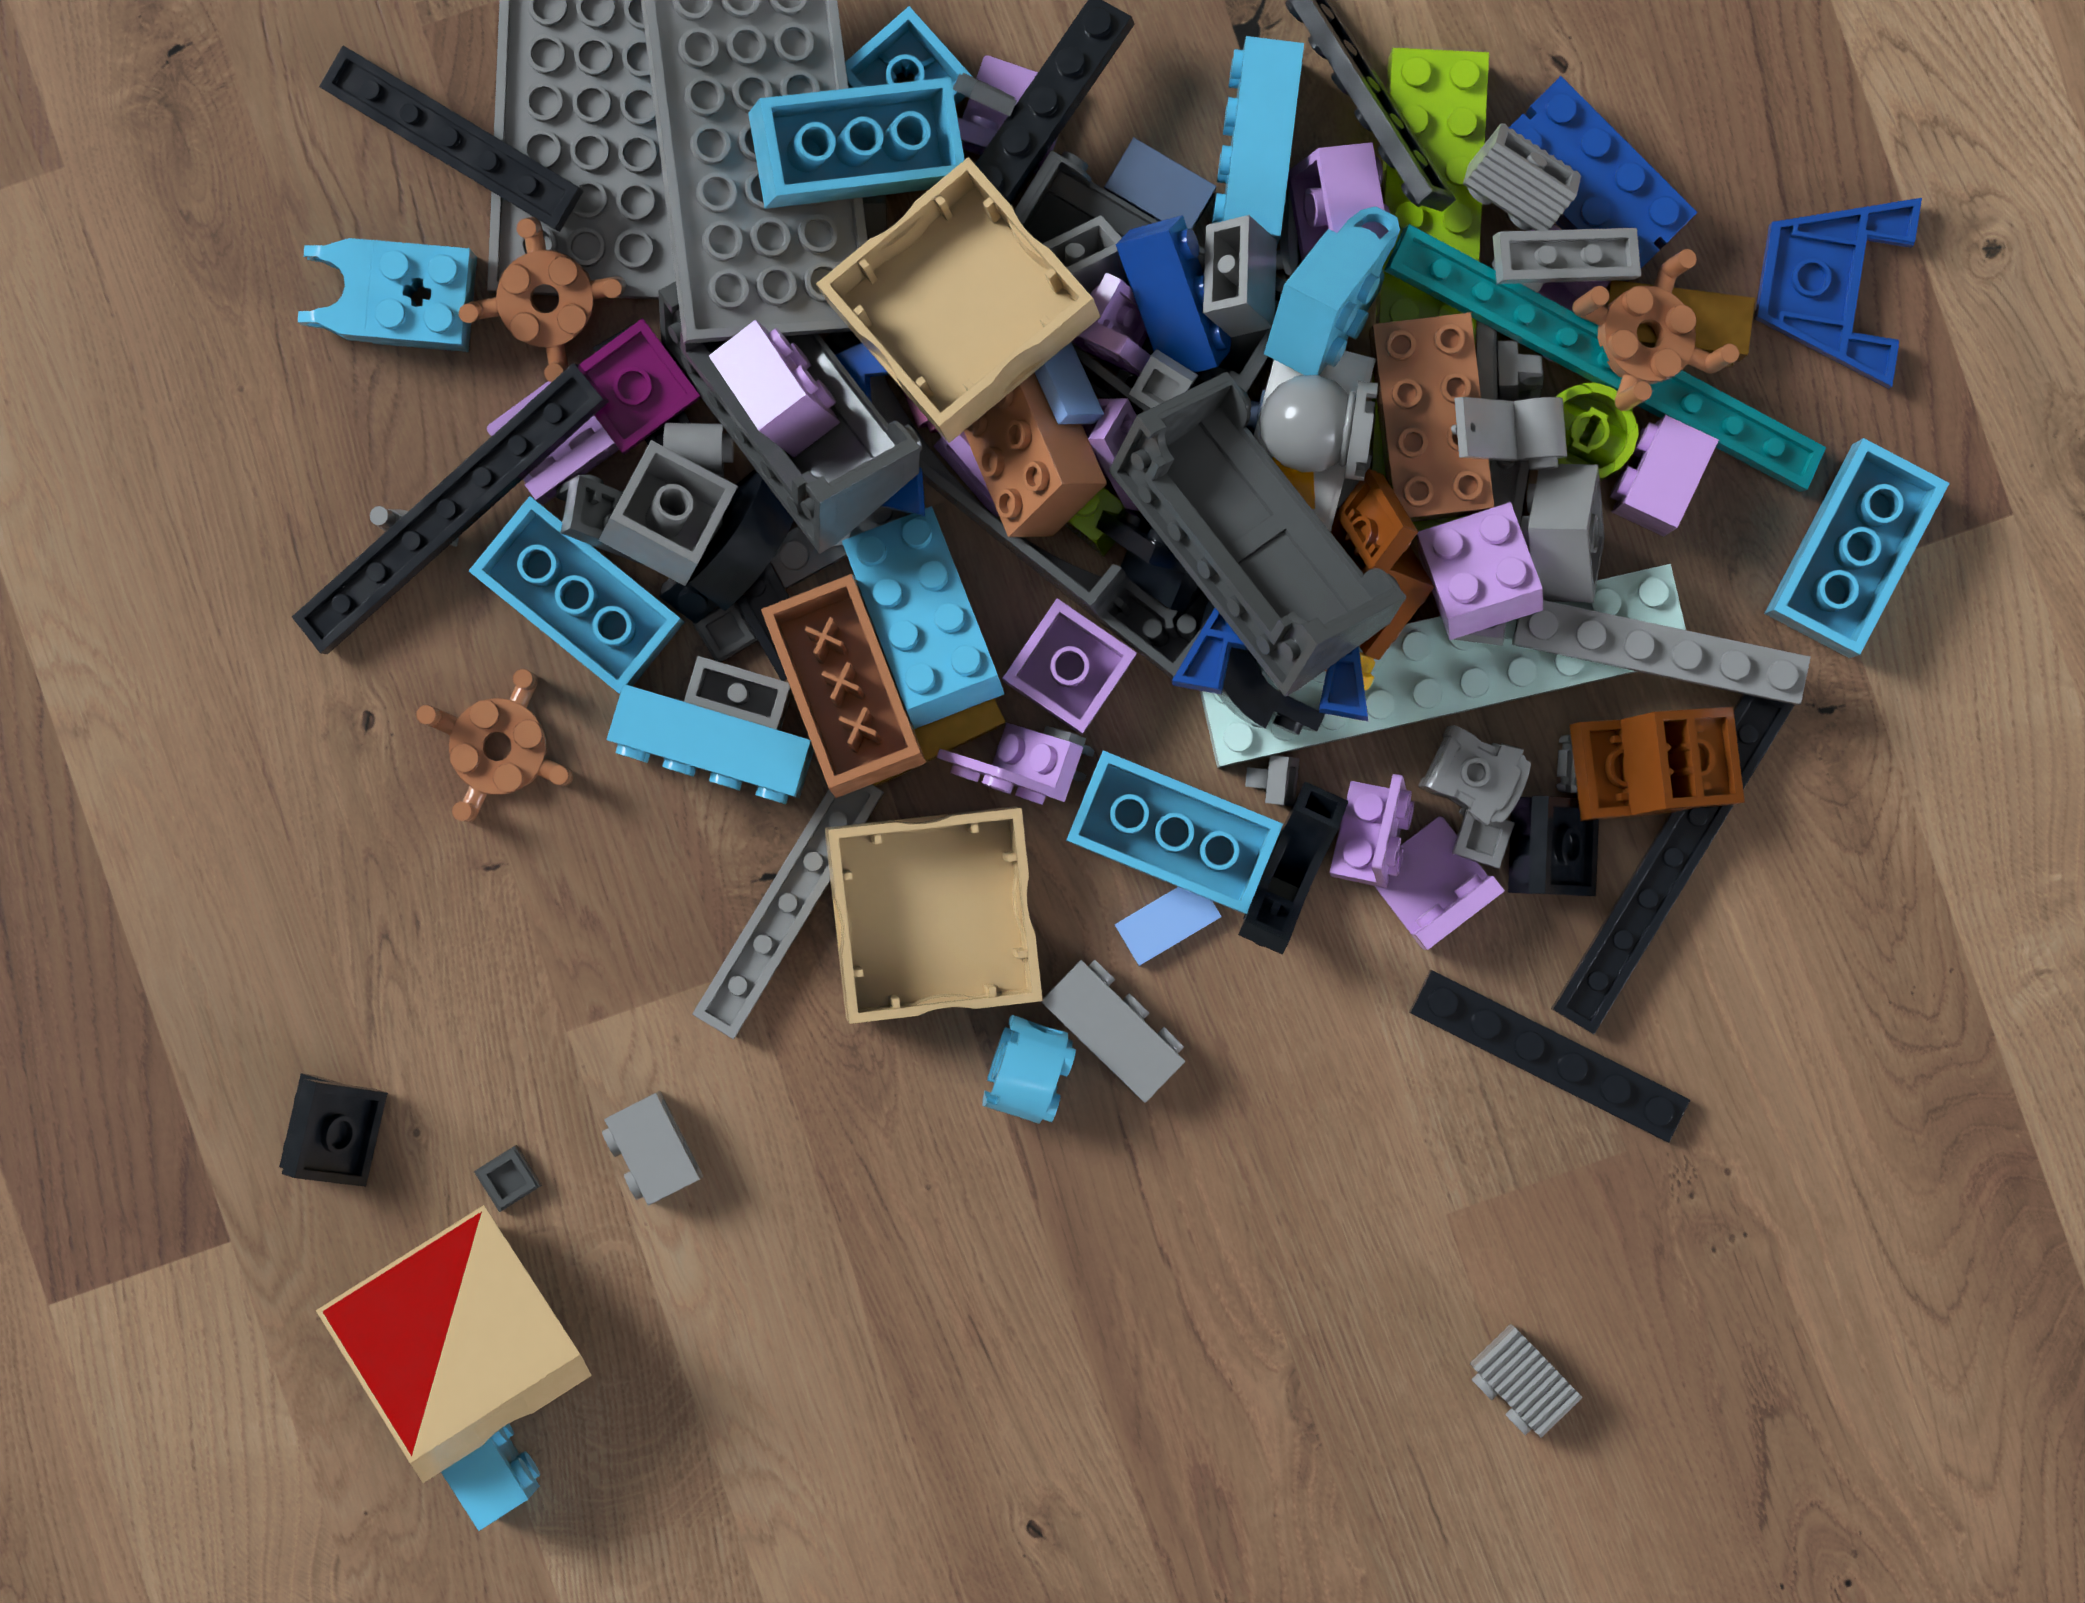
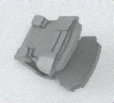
[1418,725,1531,826]

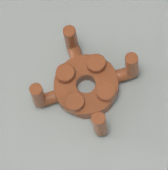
[459,217,627,382]
[1572,249,1739,411]
[416,669,573,822]

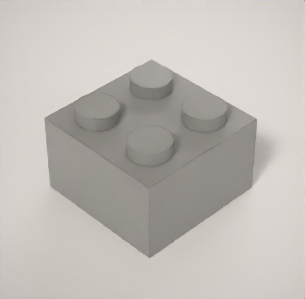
[598,440,738,586]
[1521,464,1605,603]

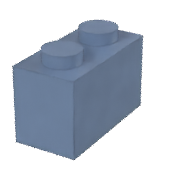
[1104,137,1217,230]

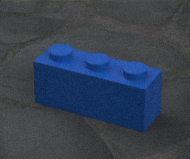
[1116,215,1231,373]

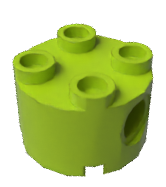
[1556,382,1639,481]

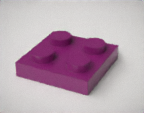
[579,318,701,455]

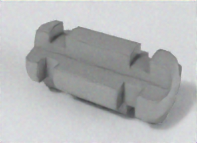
[1556,735,1578,793]

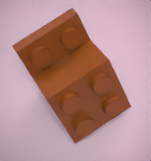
[1331,468,1435,660]
[1570,707,1745,821]

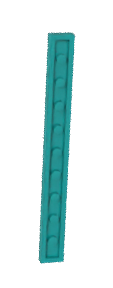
[1384,224,1826,492]

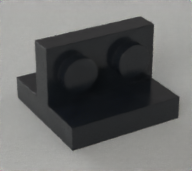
[1096,509,1197,613]
[1508,796,1599,896]
[279,1073,388,1187]

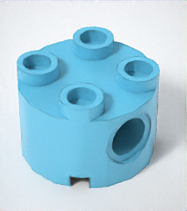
[982,1015,1076,1124]

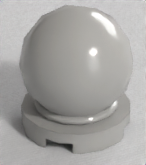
[1260,375,1378,481]

